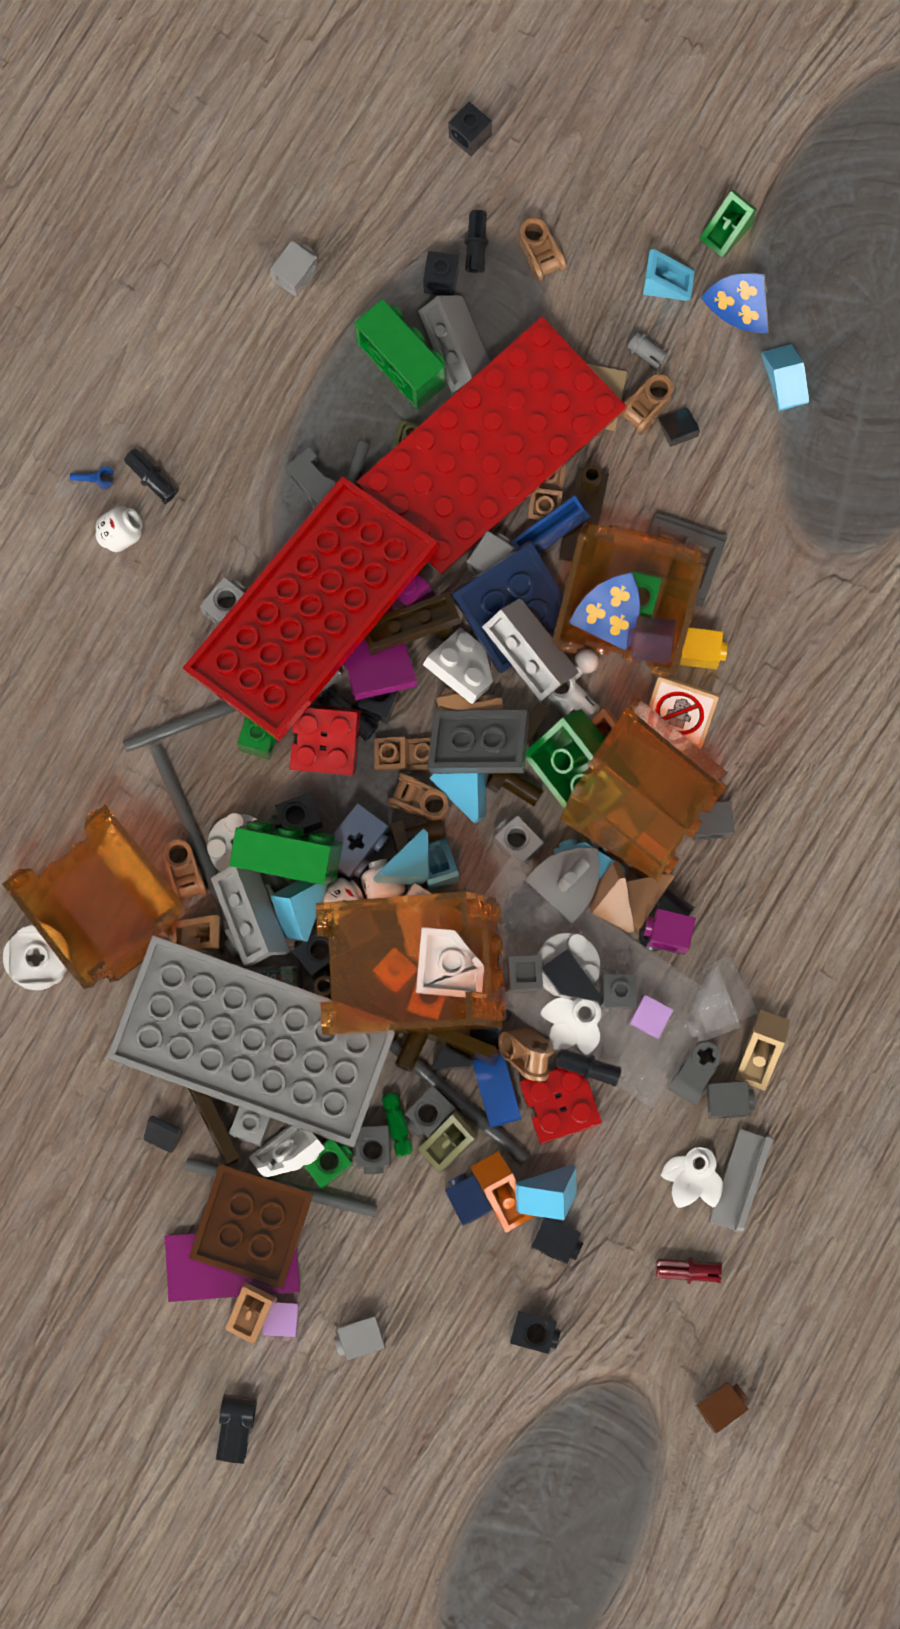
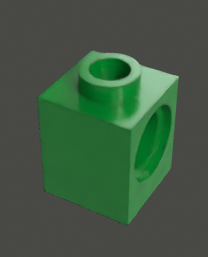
[631,571,662,622]
[237,717,276,760]
[304,1139,353,1190]

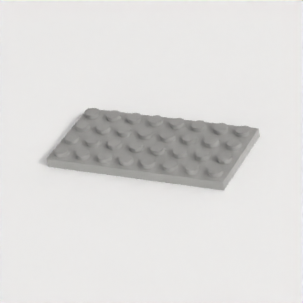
[107,936,398,1148]

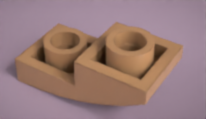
[528,463,567,520]
[436,689,504,711]
[374,737,431,772]

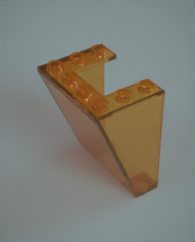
[316,891,506,1036]

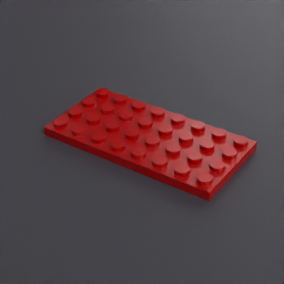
[356,317,627,575]
[182,476,440,741]

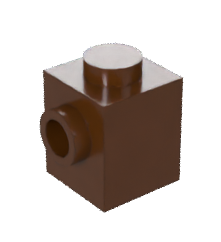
[694,1382,749,1434]

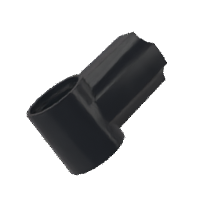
[216,1394,257,1464]

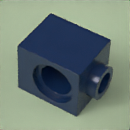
[445,1173,492,1227]

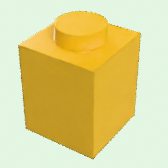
[680,627,728,670]

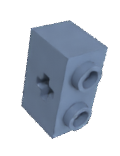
[333,803,390,881]

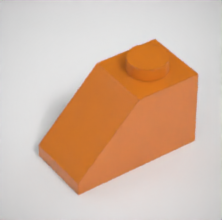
[470,1151,534,1233]

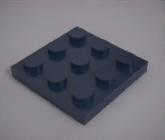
[450,541,574,673]

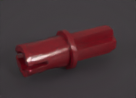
[656,1257,722,1284]

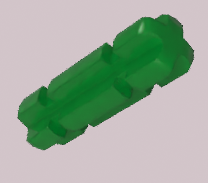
[381,1093,413,1157]

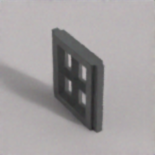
[635,512,727,607]

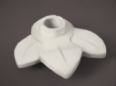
[540,997,602,1055]
[661,1147,723,1208]

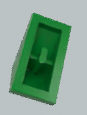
[699,190,757,258]

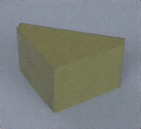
[418,1112,478,1173]

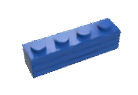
[511,496,591,554]

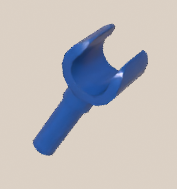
[70,467,114,489]

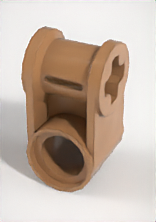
[519,217,567,282]
[619,374,673,435]
[386,773,450,822]
[164,839,207,904]
[498,1027,554,1081]

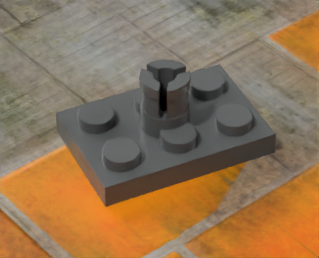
[427,710,530,774]

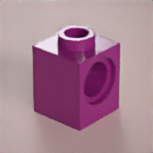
[643,909,696,955]

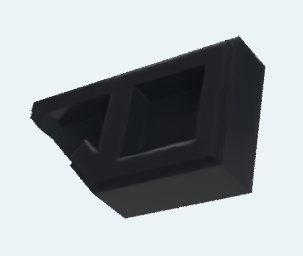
[542,949,603,1002]

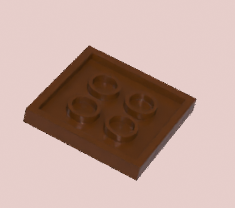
[188,1164,314,1289]

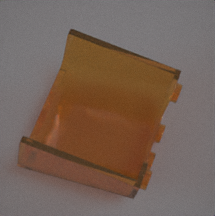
[552,522,708,677]
[560,698,728,881]
[2,805,187,989]

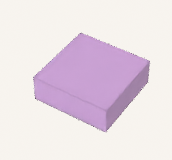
[629,995,673,1039]
[263,1303,299,1337]

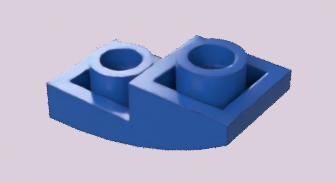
[472,1053,521,1128]

